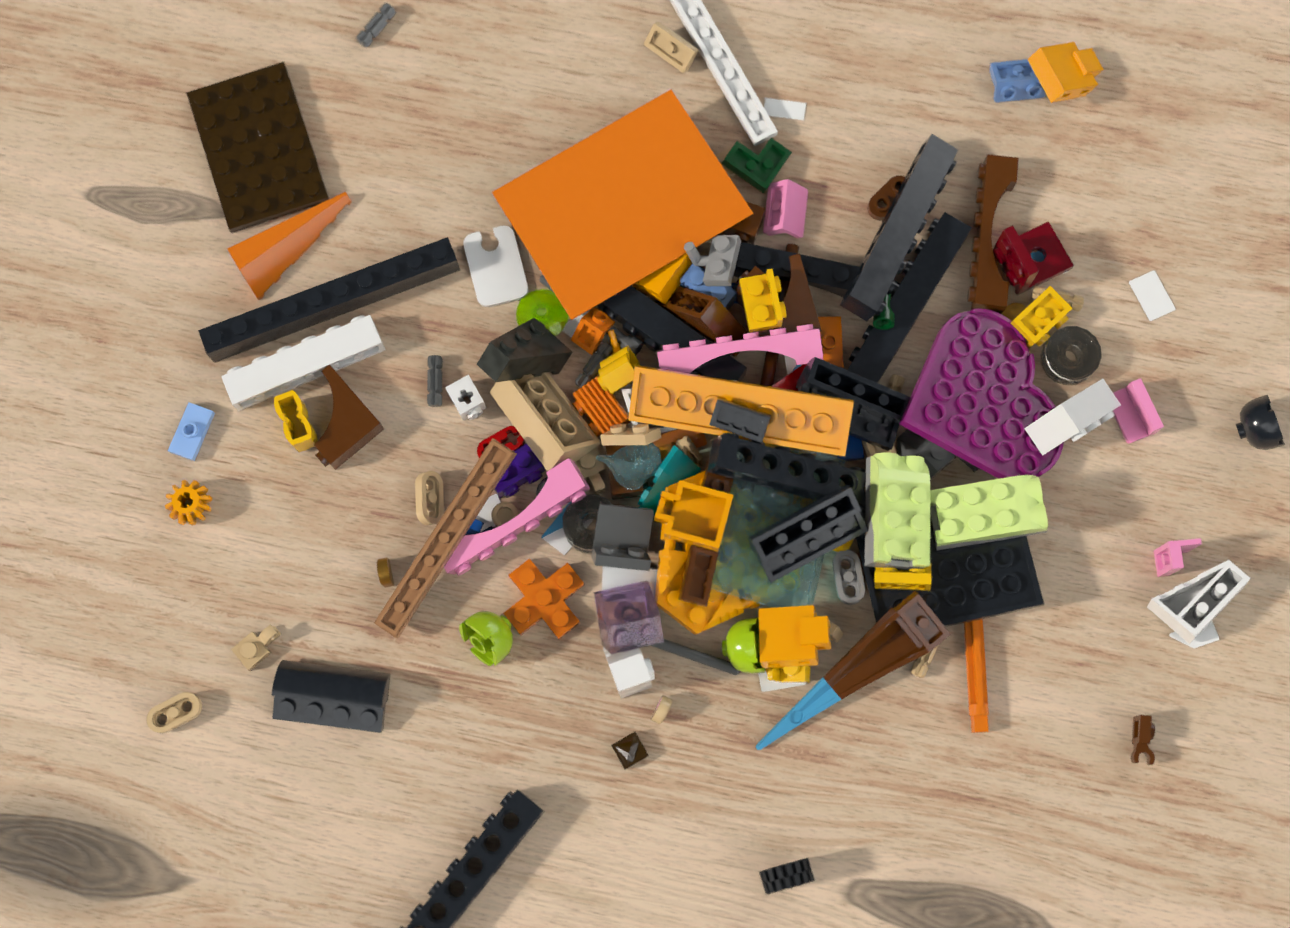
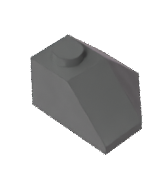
[896,429,956,480]

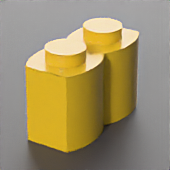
[597,345,641,394]
[274,390,318,453]

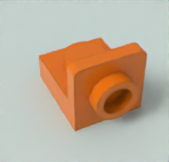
[571,308,615,355]

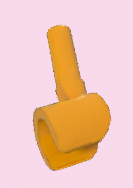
[608,329,621,355]

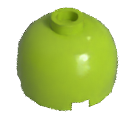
[459,611,513,666]
[722,617,766,674]

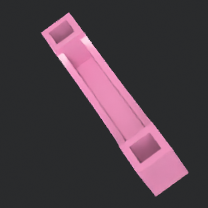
[657,324,823,374]
[444,458,590,576]

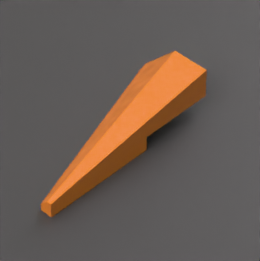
[227,191,351,300]

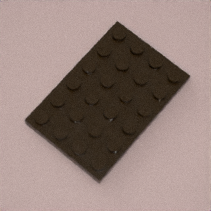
[186,61,329,233]

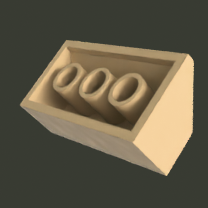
[489,372,601,471]

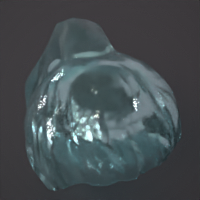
[596,443,661,490]

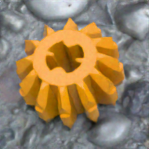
[165,480,212,526]

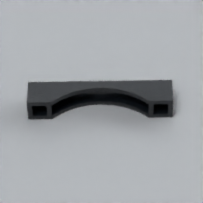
[734,242,859,298]

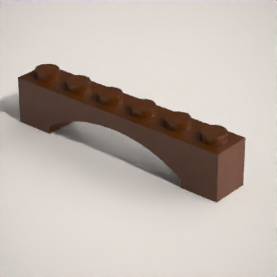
[967,154,1019,314]

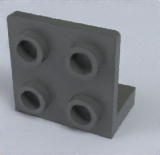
[591,503,654,571]

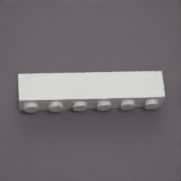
[221,315,385,411]

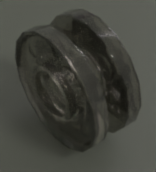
[1040,326,1102,385]
[563,494,612,554]

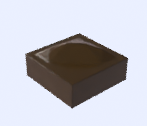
[611,732,649,770]

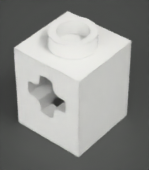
[445,375,486,421]

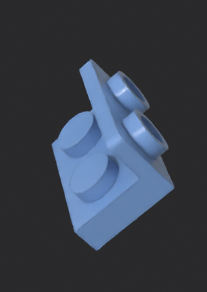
[989,59,1046,103]

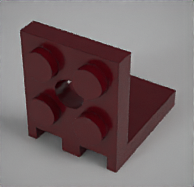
[993,221,1074,295]

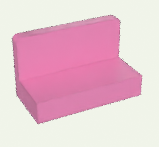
[763,179,808,238]
[1112,378,1164,444]
[1154,538,1202,577]

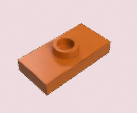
[818,316,844,368]

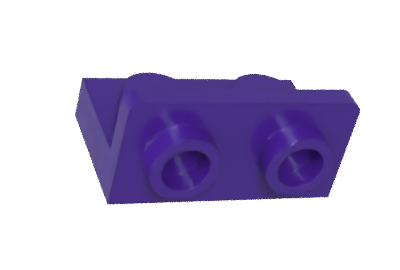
[494,443,545,498]

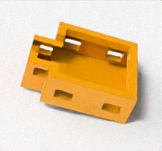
[1027,42,1104,103]
[631,253,692,304]
[654,480,734,552]
[759,605,831,668]

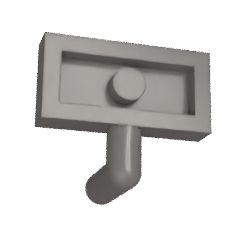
[684,235,741,286]

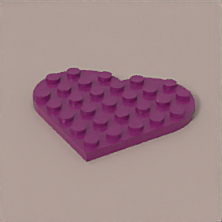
[899,309,1064,479]

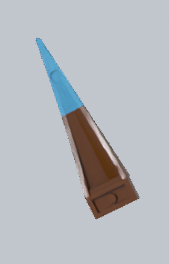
[756,591,951,750]

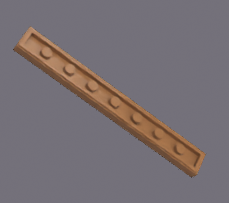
[374,438,517,638]

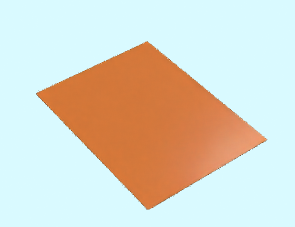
[492,89,754,320]

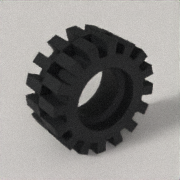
[759,858,815,894]

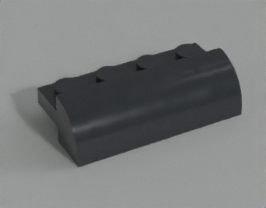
[795,357,911,451]
[748,485,868,583]
[272,660,390,733]

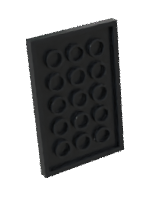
[856,518,1044,627]

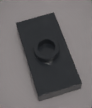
[709,398,771,443]

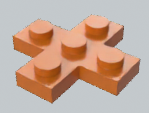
[504,558,585,639]

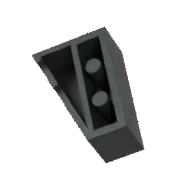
[476,318,573,382]

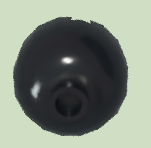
[1236,395,1285,450]

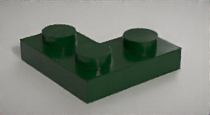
[721,137,792,194]

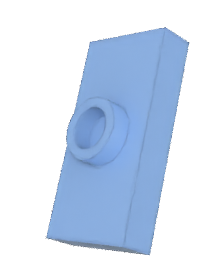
[168,402,215,462]

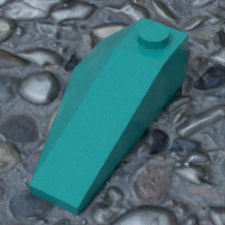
[638,445,701,521]

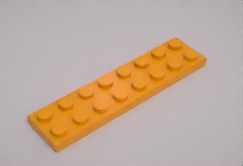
[628,365,854,456]

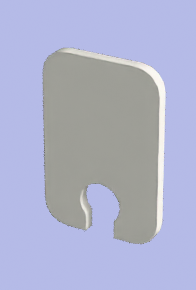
[463,226,528,307]

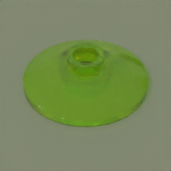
[516,289,568,336]

